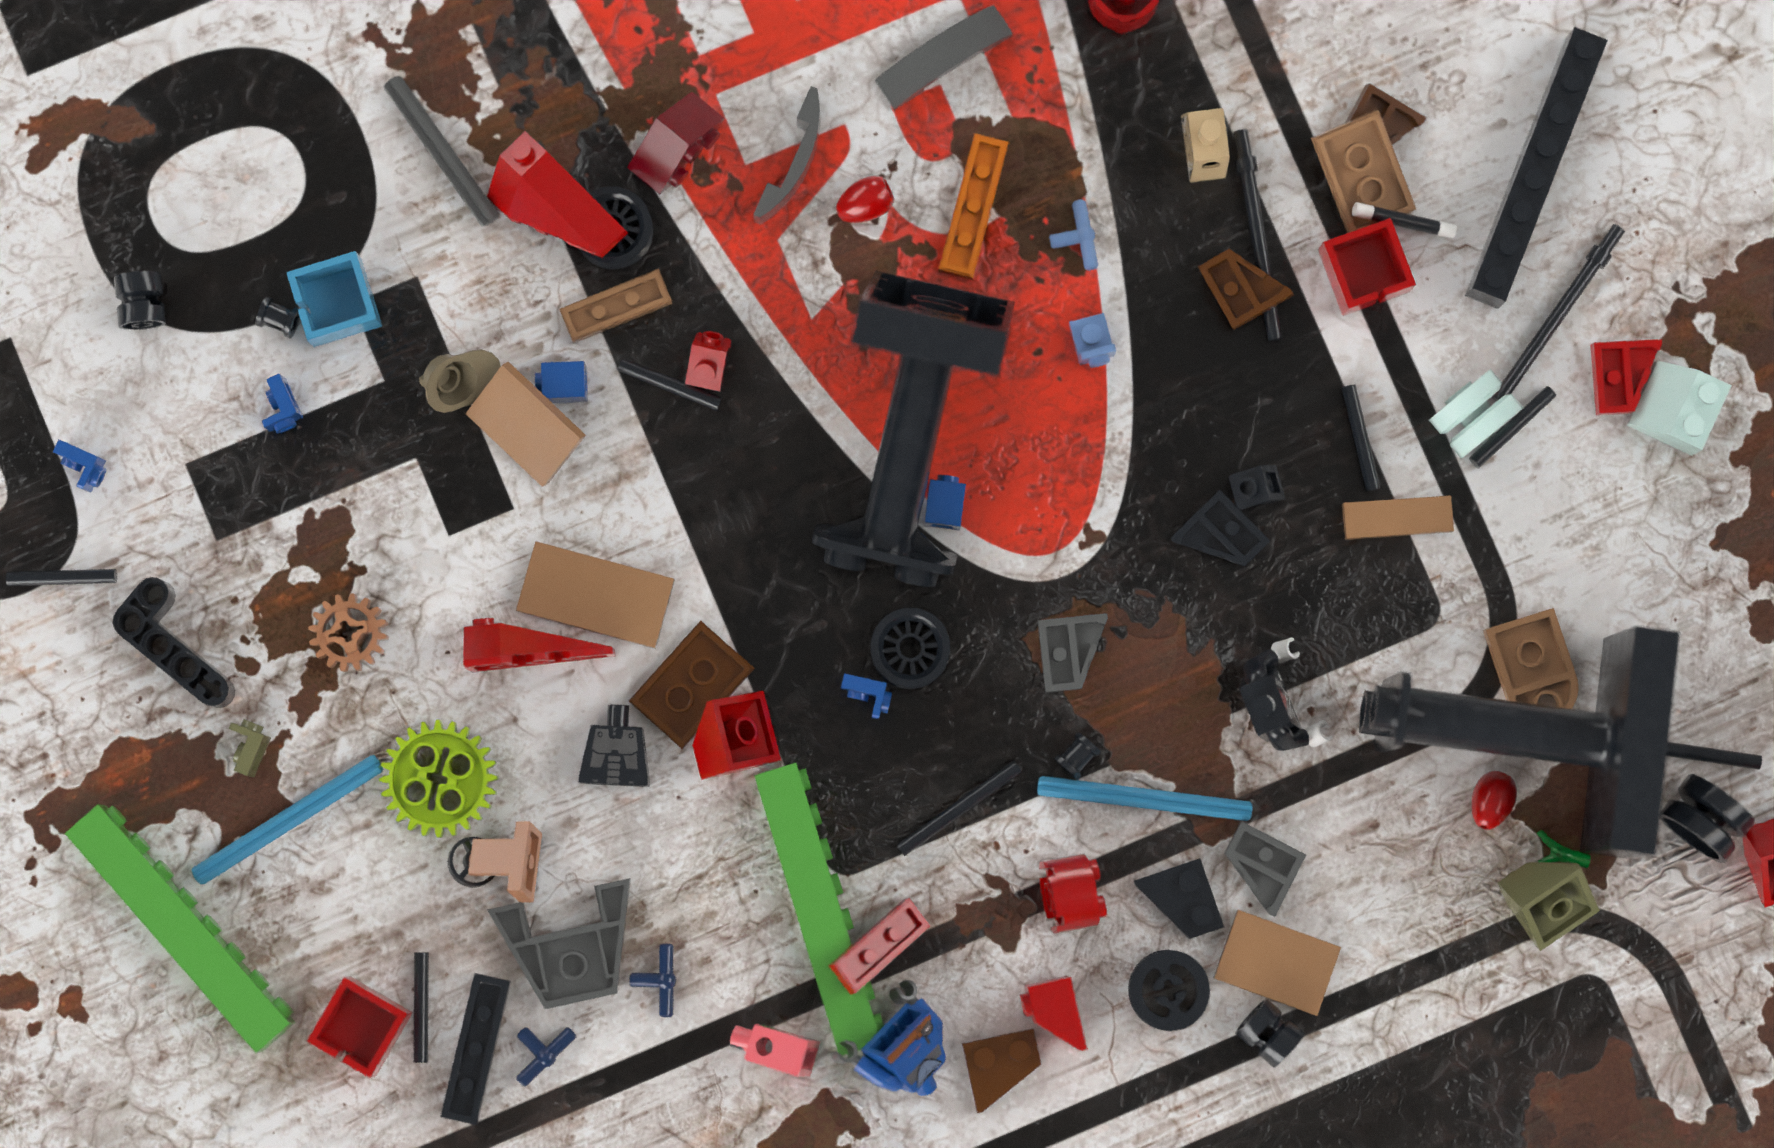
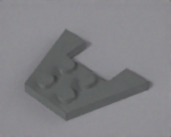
[487,878,631,1009]

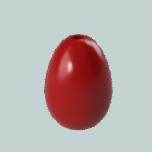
[836,175,894,223]
[1471,771,1517,830]

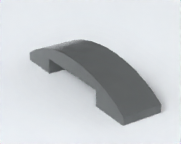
[875,5,1013,110]
[753,86,820,225]

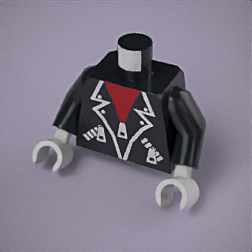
[1239,638,1333,751]

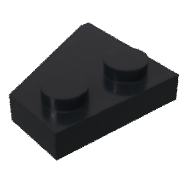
[1133,858,1224,939]

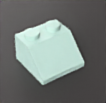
[1627,361,1732,456]

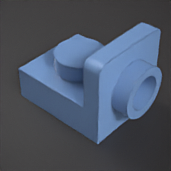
[1069,313,1116,368]

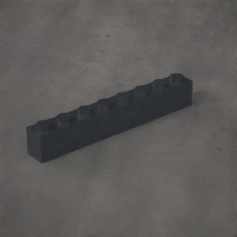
[1465,27,1608,309]

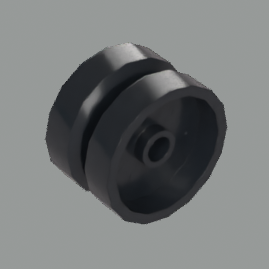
[1660,774,1755,863]

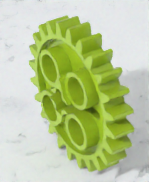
[379,720,499,838]

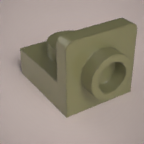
[229,719,271,778]

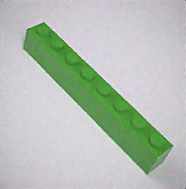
[754,763,884,1056]
[65,804,296,1053]

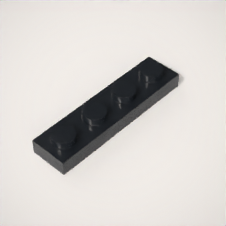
[440,973,511,1125]

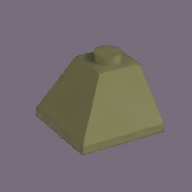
[1497,862,1600,951]

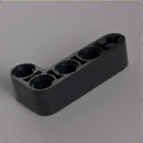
[112,577,235,708]

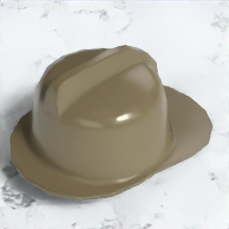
[419,349,501,413]

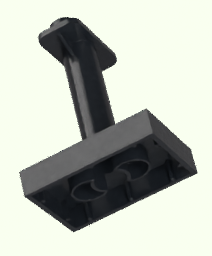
[812,270,1015,587]
[1359,626,1680,858]

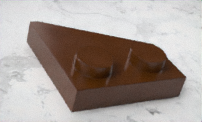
[1198,249,1294,330]

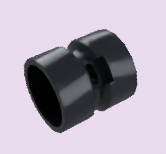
[114,271,166,330]
[1235,998,1305,1068]

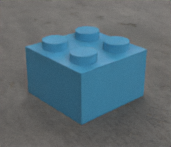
[286,251,382,347]

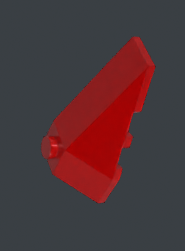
[486,131,628,258]
[463,618,615,673]

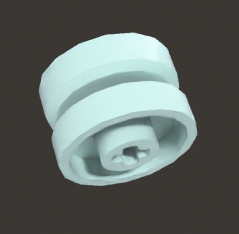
[1429,369,1523,459]

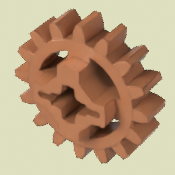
[308,593,389,672]

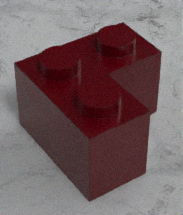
[627,92,724,194]

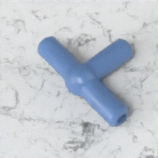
[1049,200,1099,271]

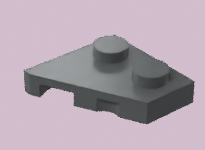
[1037,613,1108,693]
[1224,821,1306,917]

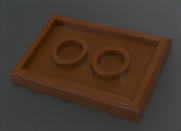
[629,621,755,750]

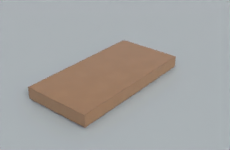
[516,541,675,649]

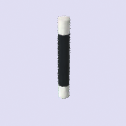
[1352,202,1457,239]

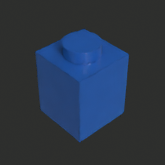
[535,361,588,403]
[924,475,966,531]

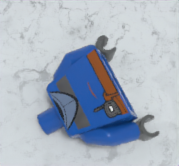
[831,980,946,1096]

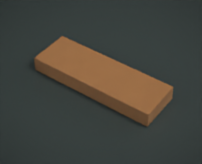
[559,269,673,344]
[1342,496,1454,540]

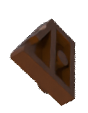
[1345,84,1427,145]
[962,1028,1041,1113]

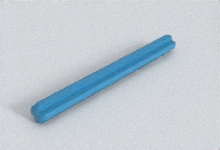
[191,755,384,884]
[1037,776,1253,821]

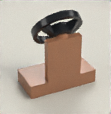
[447,821,542,902]

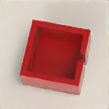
[1318,218,1416,316]
[306,976,413,1078]

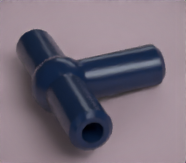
[629,943,677,1017]
[516,1027,576,1087]

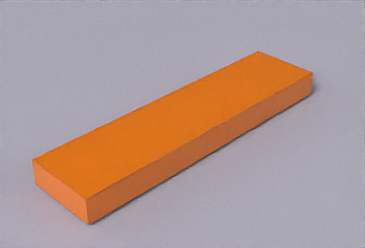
[938,133,1009,280]

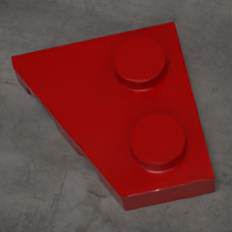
[1590,339,1662,415]

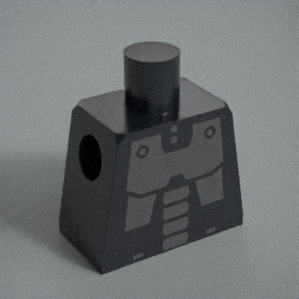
[578,704,650,787]

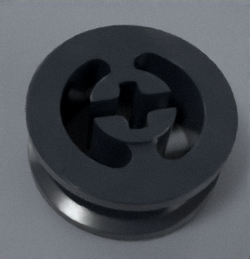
[1128,950,1210,1031]

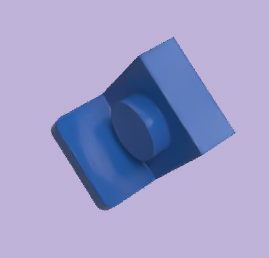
[262,374,303,433]
[53,439,106,493]
[841,674,892,720]

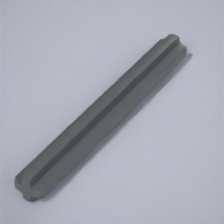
[384,76,498,226]

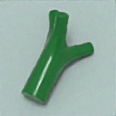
[1537,830,1591,869]

